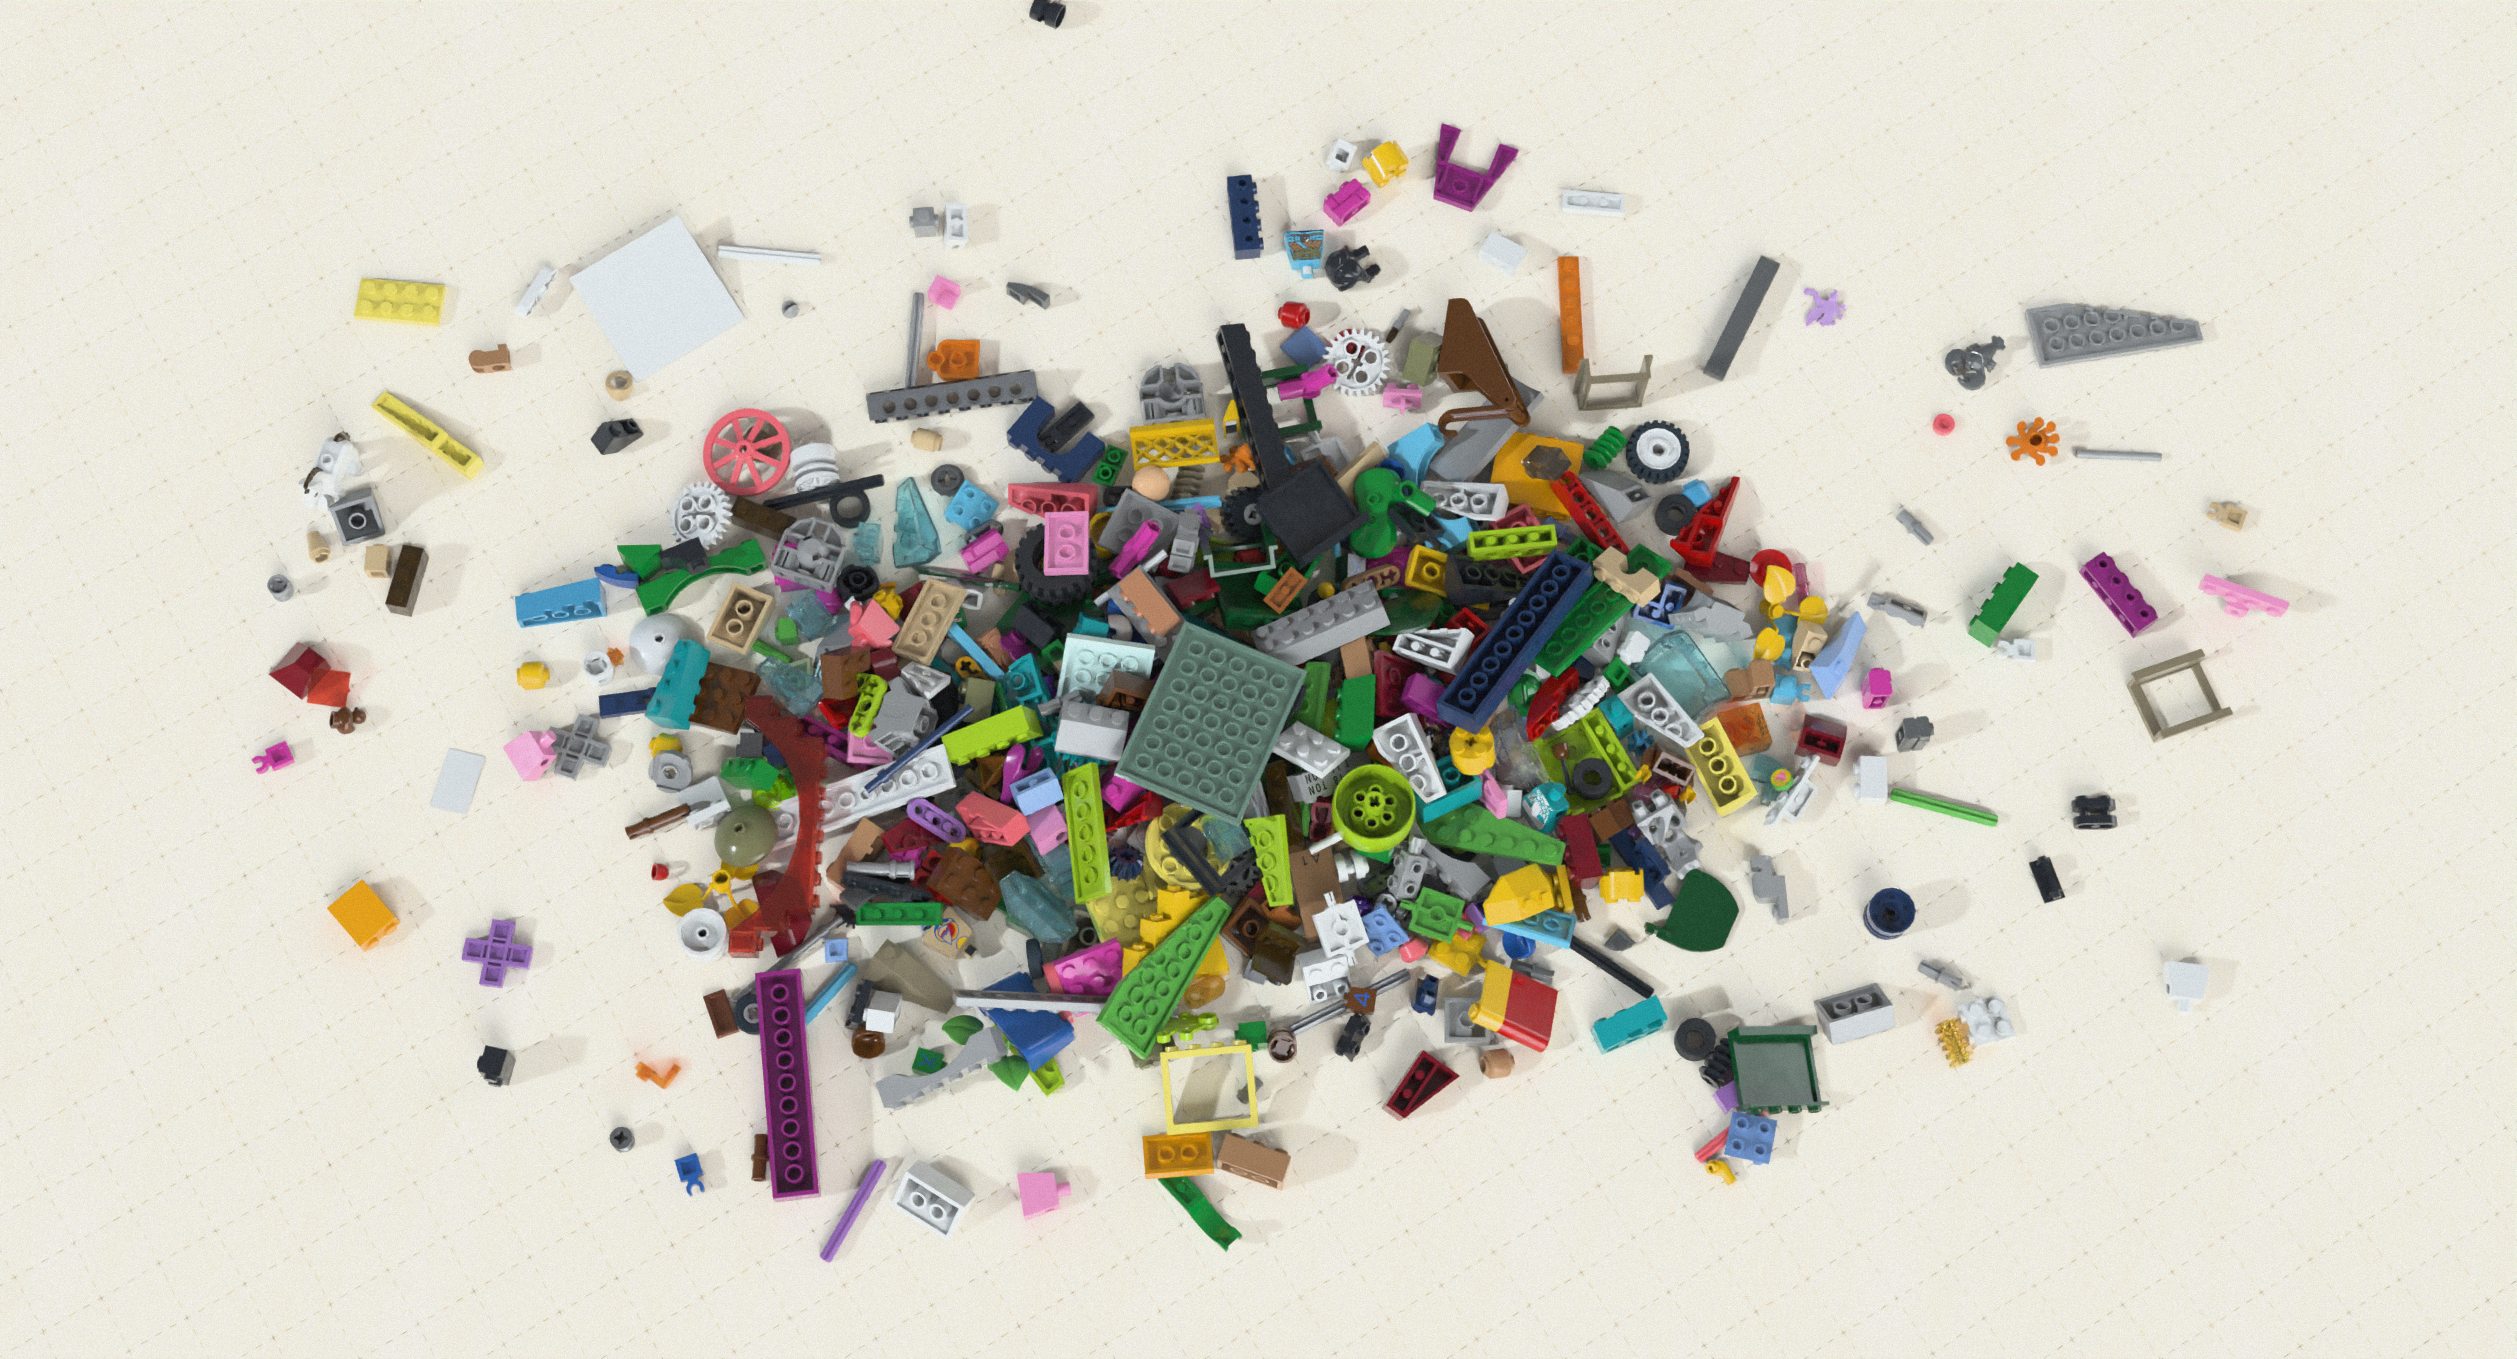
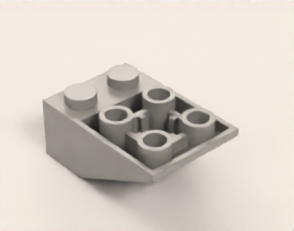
[1578,468,1655,524]

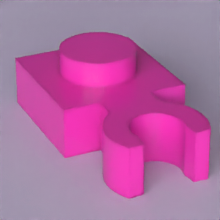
[251,741,295,774]

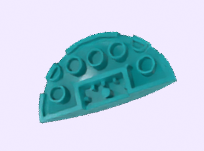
[990,653,1068,780]

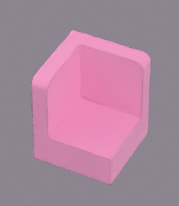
[927,275,961,310]

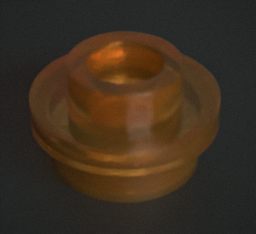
[606,647,625,667]

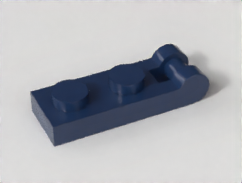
[598,687,656,719]

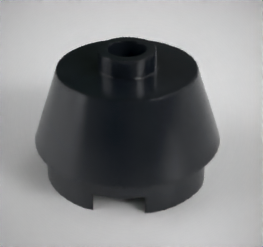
[836,564,880,606]

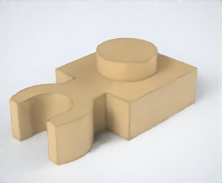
[2206,501,2248,532]

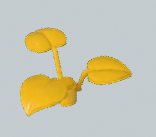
[1753,565,1828,662]
[663,860,762,934]

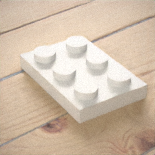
[1273,721,1350,778]

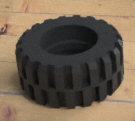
[1014,523,1100,607]

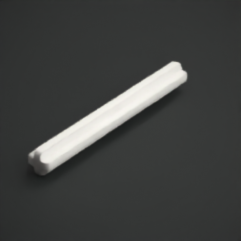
[718,245,822,266]

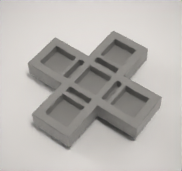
[549,713,613,782]

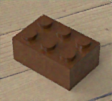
[926,846,1003,922]

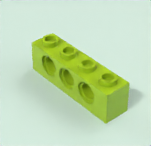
[1467,524,1557,562]

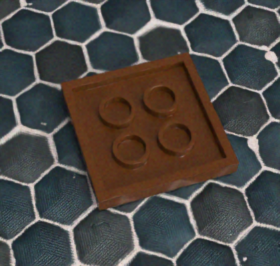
[688,662,762,736]

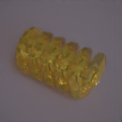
[1934,1017,1974,1068]

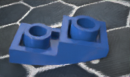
[594,564,641,589]

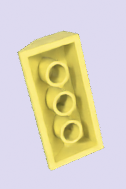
[1683,717,1758,818]

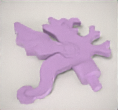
[1803,288,1846,327]

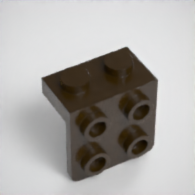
[984,837,1046,900]
[1251,921,1308,986]

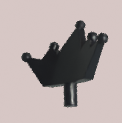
[829,904,856,929]

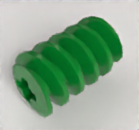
[1583,426,1628,470]

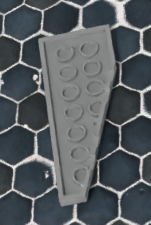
[2025,303,2204,369]

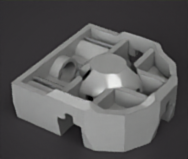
[1139,362,1207,426]
[770,517,847,594]

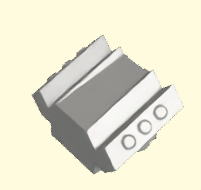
[1668,589,1753,643]
[868,676,939,759]

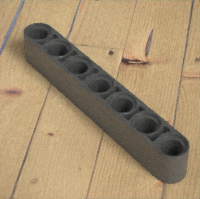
[1703,255,1781,382]

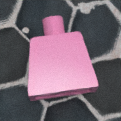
[503,730,557,781]
[1025,804,1068,856]
[1017,1173,1072,1221]

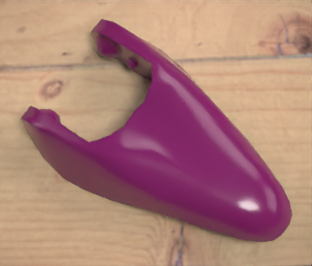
[1000,744,1044,806]

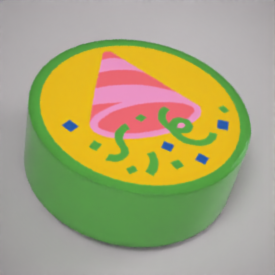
[1770,768,1794,791]

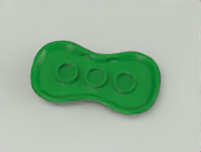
[1348,468,1401,558]

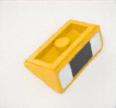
[1223,400,1240,439]

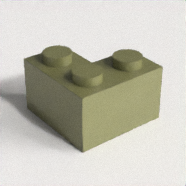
[1402,331,1443,387]
[957,677,995,723]

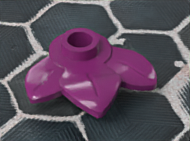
[999,630,1037,661]

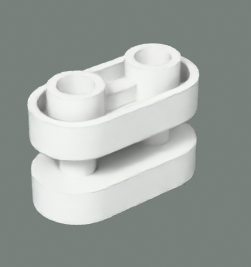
[1333,850,1369,883]

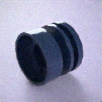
[1863,887,1916,940]

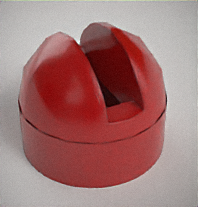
[651,863,669,881]

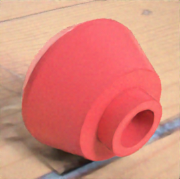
[1399,934,1428,963]

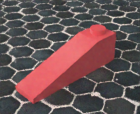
[1008,483,1098,523]

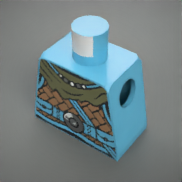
[1284,229,1324,279]

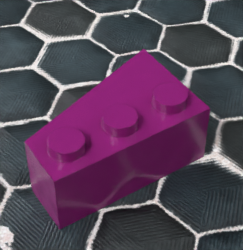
[1398,673,1456,735]

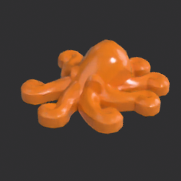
[2006,417,2060,466]
[1220,443,1256,474]

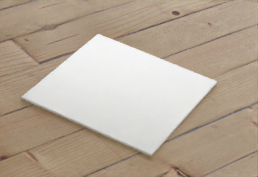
[569,215,745,384]

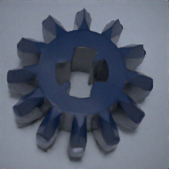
[1108,845,1144,882]

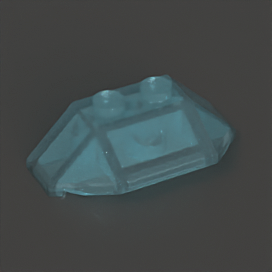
[999,870,1079,943]

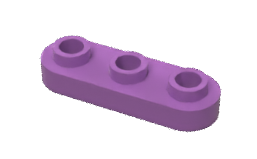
[907,798,966,843]

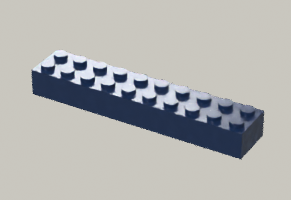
[1436,549,1593,735]

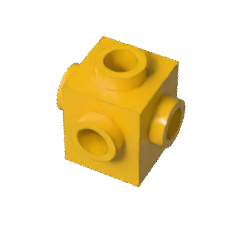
[873,588,904,620]

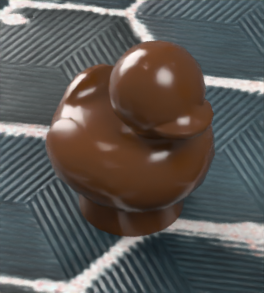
[329,707,367,735]

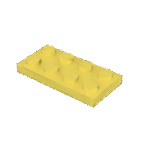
[354,278,446,327]

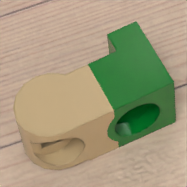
[1041,639,1065,676]

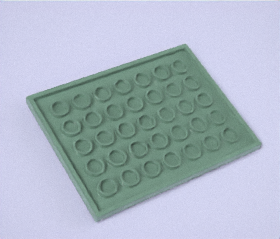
[1114,621,1307,827]

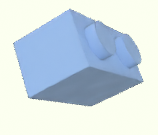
[1009,767,1064,816]

